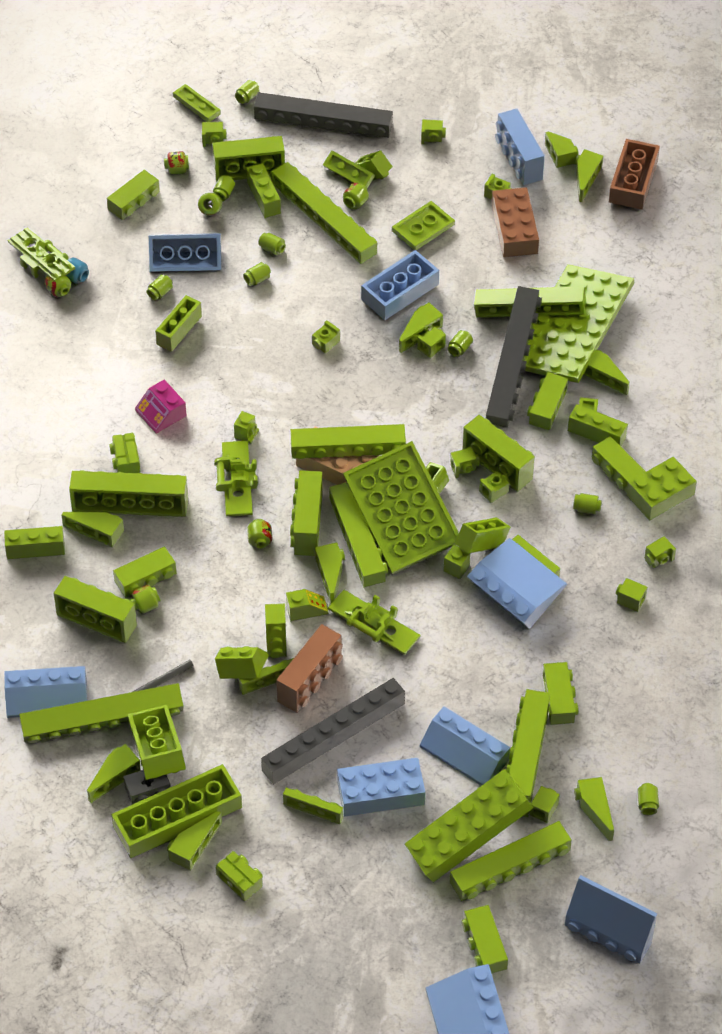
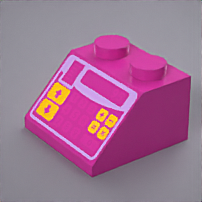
[135,379,187,434]

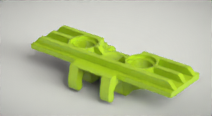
[7,227,75,282]
[214,441,258,517]
[328,590,421,655]

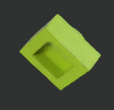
[579,397,598,412]

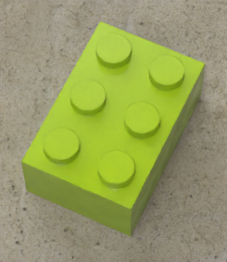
[626,456,697,521]

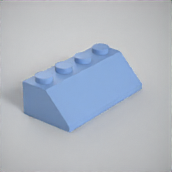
[148,233,221,272]
[4,666,87,718]
[420,706,510,786]

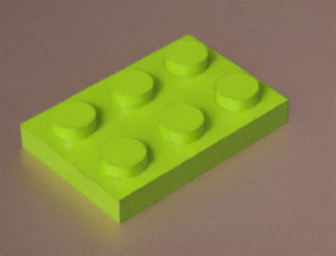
[392,201,455,250]

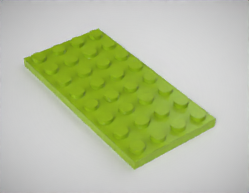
[524,264,635,383]

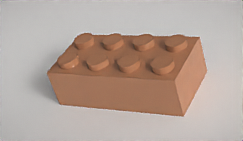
[609,139,660,210]
[491,187,539,257]
[276,624,343,713]

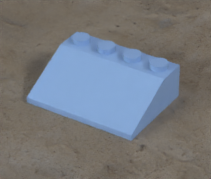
[467,538,567,629]
[565,875,657,963]
[426,964,509,1034]

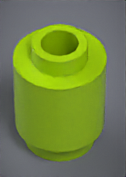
[235,80,260,104]
[213,175,235,202]
[258,233,286,255]
[243,262,271,286]
[146,275,173,301]
[448,330,473,357]
[573,493,602,515]
[637,783,659,815]

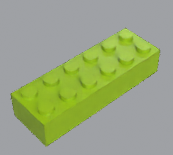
[69,470,188,517]
[506,689,550,817]
[111,764,242,859]
[404,769,534,883]

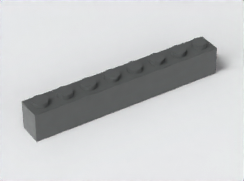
[254,92,393,138]
[486,286,542,427]
[261,678,405,785]

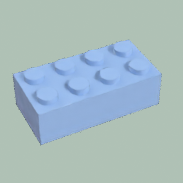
[495,109,545,185]
[361,250,440,320]
[337,758,425,817]

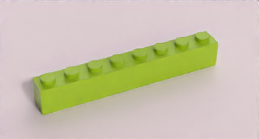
[271,162,378,264]
[19,683,184,743]

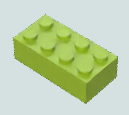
[212,136,285,182]
[462,414,535,492]
[290,470,323,556]
[53,576,137,643]
[128,705,186,780]

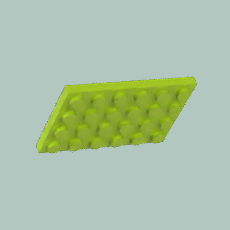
[343,441,459,575]

